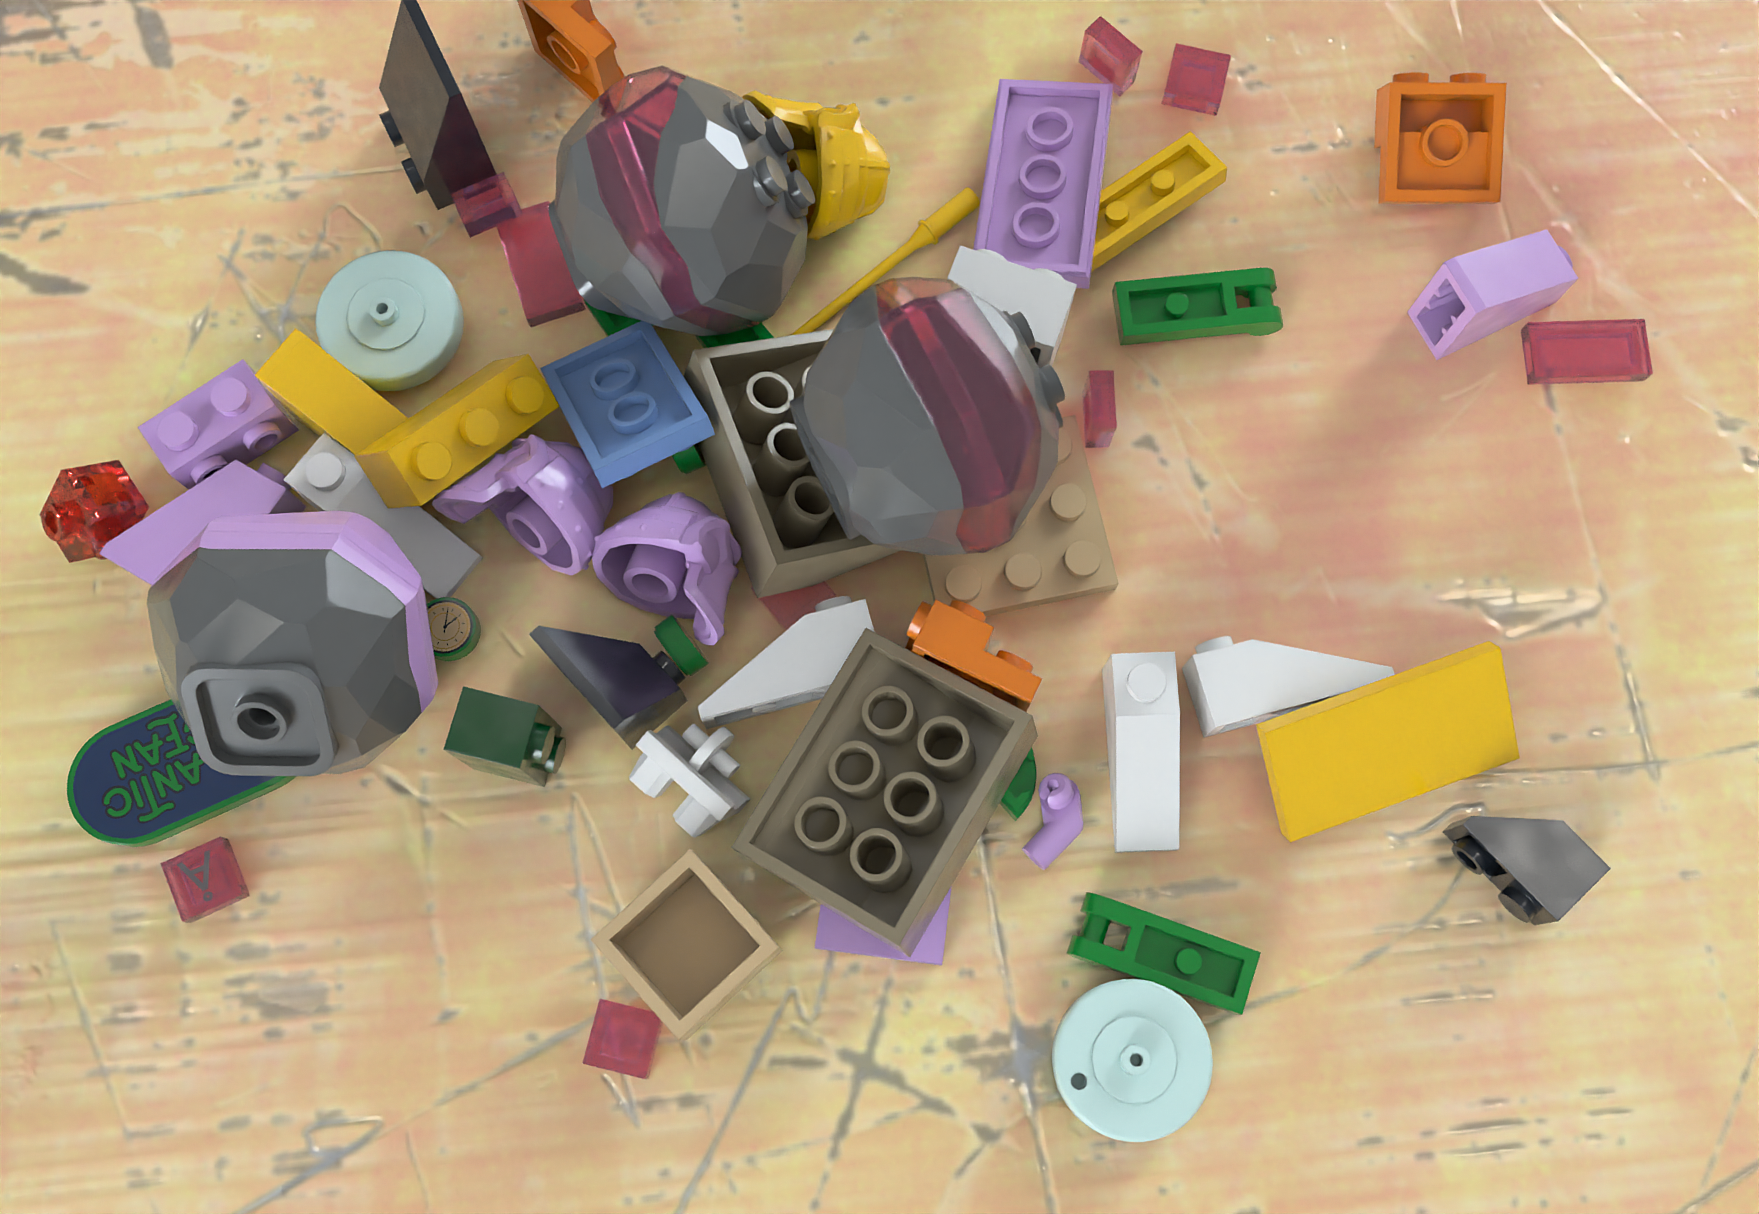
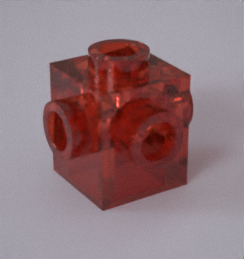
[39,460,149,563]

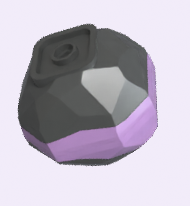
[147,511,438,776]

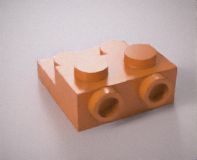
[517,0,629,109]
[1374,72,1507,204]
[905,600,1043,712]

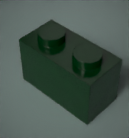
[443,686,566,787]

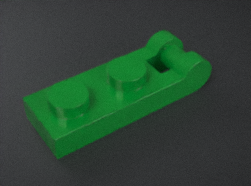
[1112,268,1283,346]
[1067,892,1261,1015]

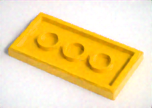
[1256,641,1520,843]

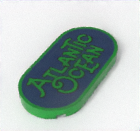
[67,699,296,847]

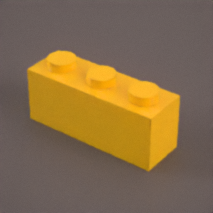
[354,353,559,509]

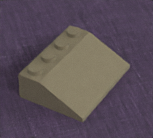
[683,329,901,598]
[731,628,1038,957]

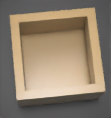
[590,848,783,1040]

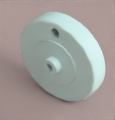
[315,250,464,391]
[1052,979,1213,1142]

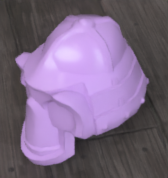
[432,434,613,575]
[592,492,742,646]

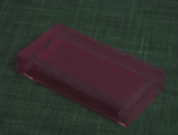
[494,201,586,327]
[1521,319,1653,385]

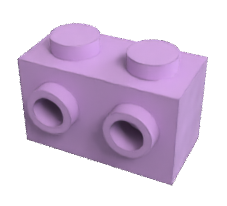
[138,359,299,490]

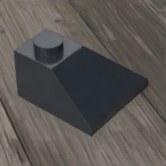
[529,626,688,750]

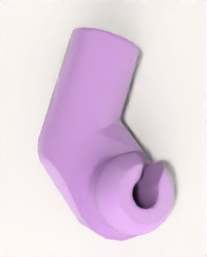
[1022,773,1083,870]

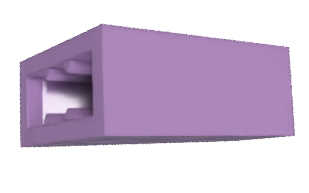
[1407,229,1578,360]
[99,460,306,585]

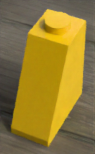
[255,328,409,455]

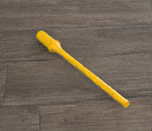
[791,187,980,335]

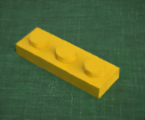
[1091,131,1227,272]

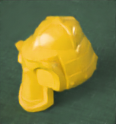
[742,90,890,240]

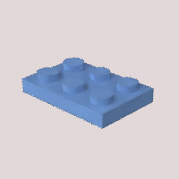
[540,321,715,489]

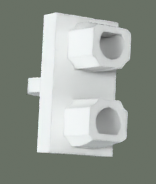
[629,724,750,838]

